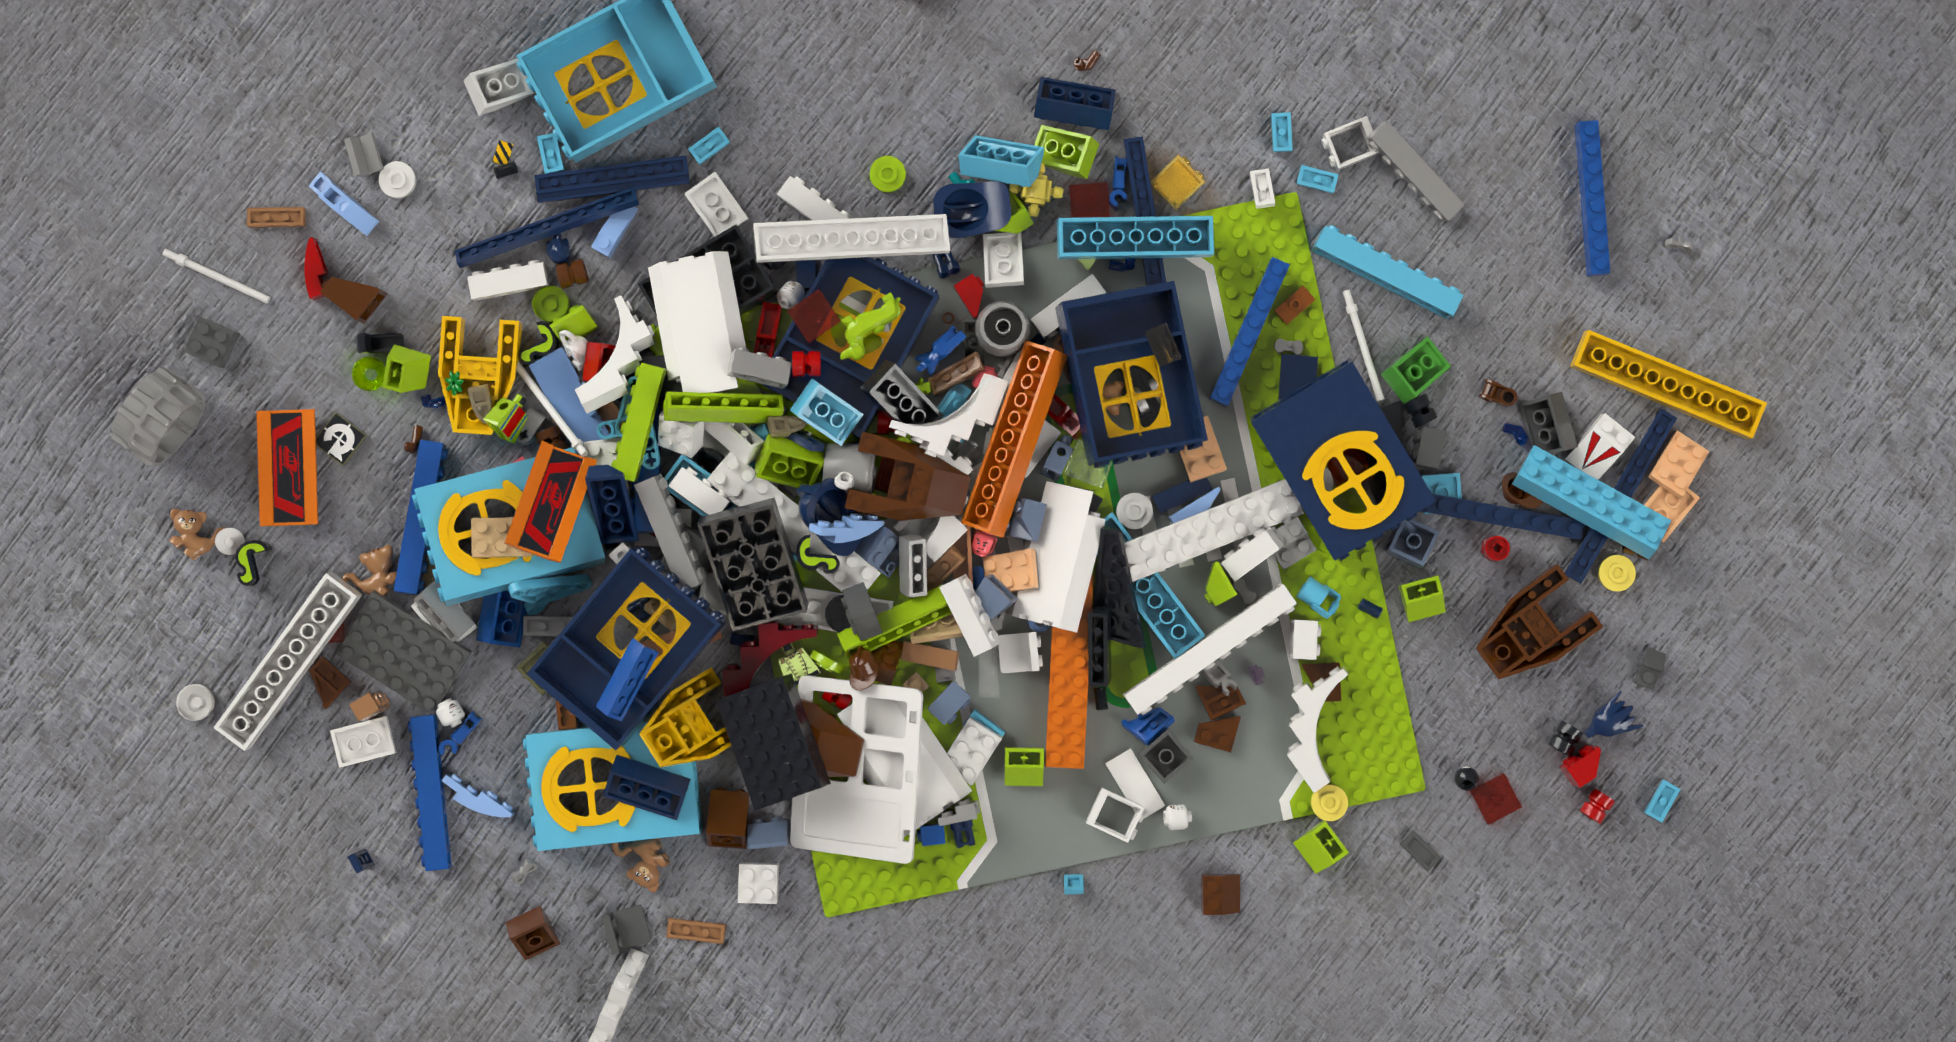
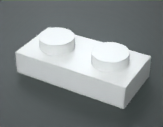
[1250,168,1275,209]

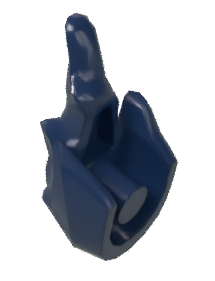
[546,233,570,264]

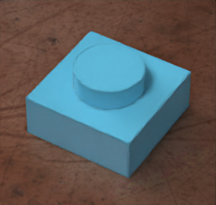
[1064,874,1084,894]

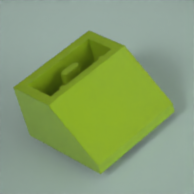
[550,305,599,343]
[382,344,432,393]
[1398,575,1445,623]
[1004,747,1044,786]
[1293,820,1349,874]

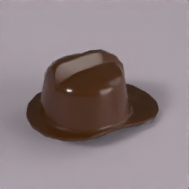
[1502,472,1543,509]
[849,646,880,691]

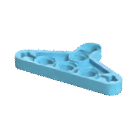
[597,376,661,469]
[508,574,592,615]

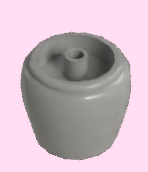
[975,301,1031,357]
[822,442,877,494]

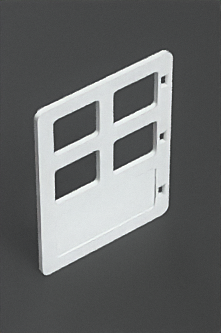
[790,675,923,864]

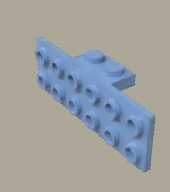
[529,347,611,457]

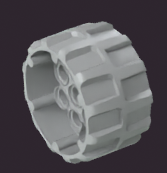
[110,368,206,466]

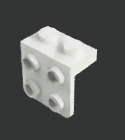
[998,632,1043,673]

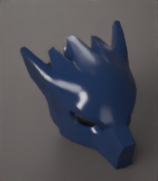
[1583,691,1644,738]

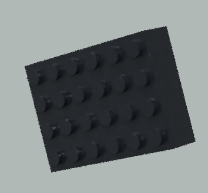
[638,224,777,316]
[697,497,809,631]
[716,673,831,811]

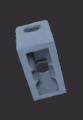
[1040,434,1074,482]
[975,574,1018,620]

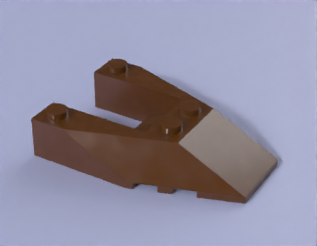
[844,432,971,521]
[1475,564,1603,679]
[801,699,865,777]

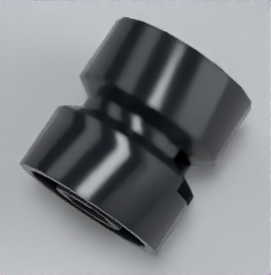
[1404,393,1438,429]
[1548,721,1584,757]

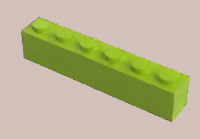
[611,363,667,482]
[663,392,784,423]
[837,585,952,660]

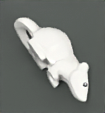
[559,330,588,371]

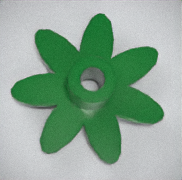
[445,371,464,396]

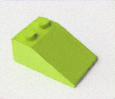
[1034,125,1099,179]

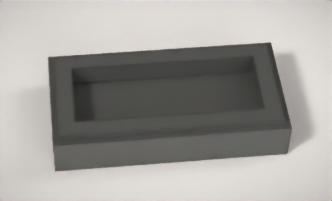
[1400,831,1441,871]

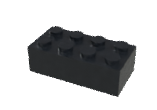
[860,360,944,443]

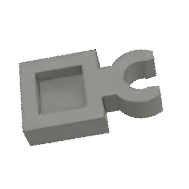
[1203,661,1237,696]

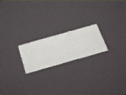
[1105,748,1165,819]

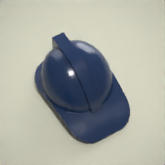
[933,181,1011,238]
[796,478,866,556]

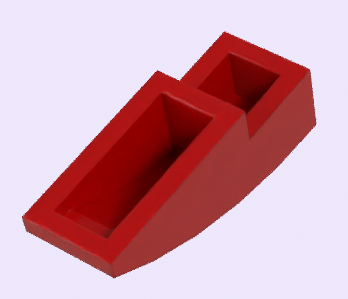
[304,237,329,301]
[753,302,782,358]
[1047,394,1081,441]

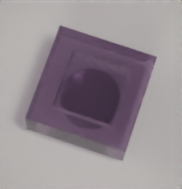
[1248,664,1265,685]

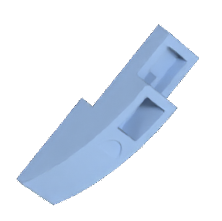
[309,171,379,236]
[809,513,885,543]
[442,773,515,817]

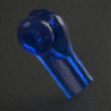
[1108,258,1136,272]
[421,394,447,408]
[1503,423,1528,446]

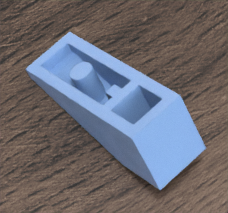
[591,207,638,259]
[1168,487,1221,524]

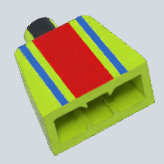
[483,394,528,444]

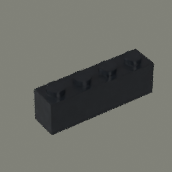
[1088,605,1111,687]

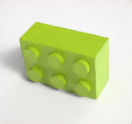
[755,434,824,488]

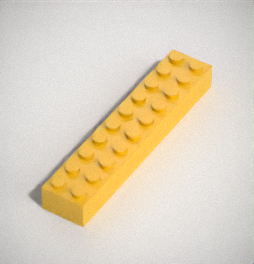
[1570,330,1767,440]

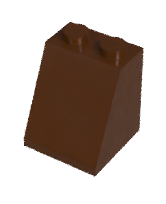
[320,277,387,324]
[706,788,750,849]

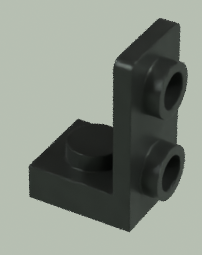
[964,322,985,365]

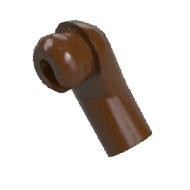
[1074,50,1101,71]
[404,425,423,453]

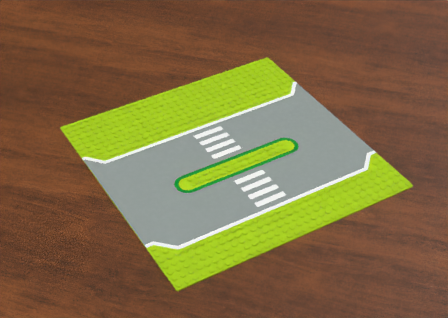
[740,192,1425,917]

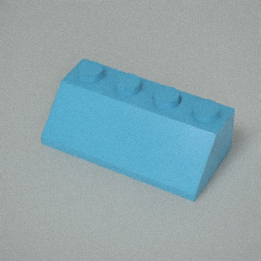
[958,135,1044,187]

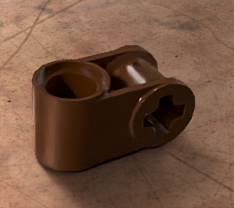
[1478,379,1518,407]

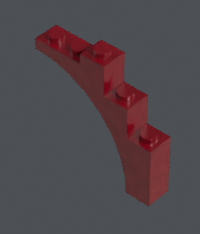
[722,619,818,697]

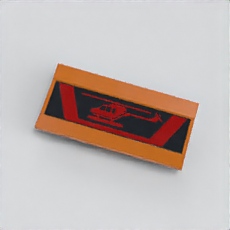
[256,409,318,526]
[504,441,597,563]

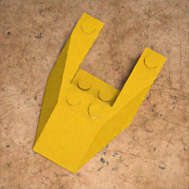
[438,316,522,435]
[639,667,732,767]

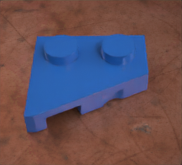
[1121,707,1175,746]

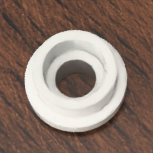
[834,472,854,490]

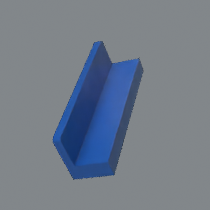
[596,638,659,721]

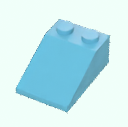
[790,378,864,446]

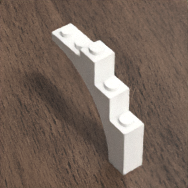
[575,295,655,414]
[889,374,1008,458]
[926,449,974,562]
[1287,666,1348,793]
[588,948,649,1042]

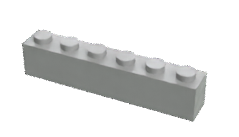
[1366,122,1464,221]
[634,474,706,588]

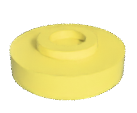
[1598,555,1636,591]
[1311,784,1348,821]

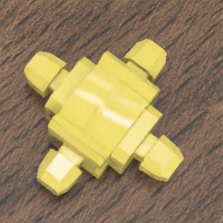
[1009,163,1064,217]

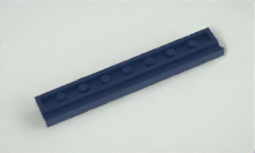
[534,155,690,203]

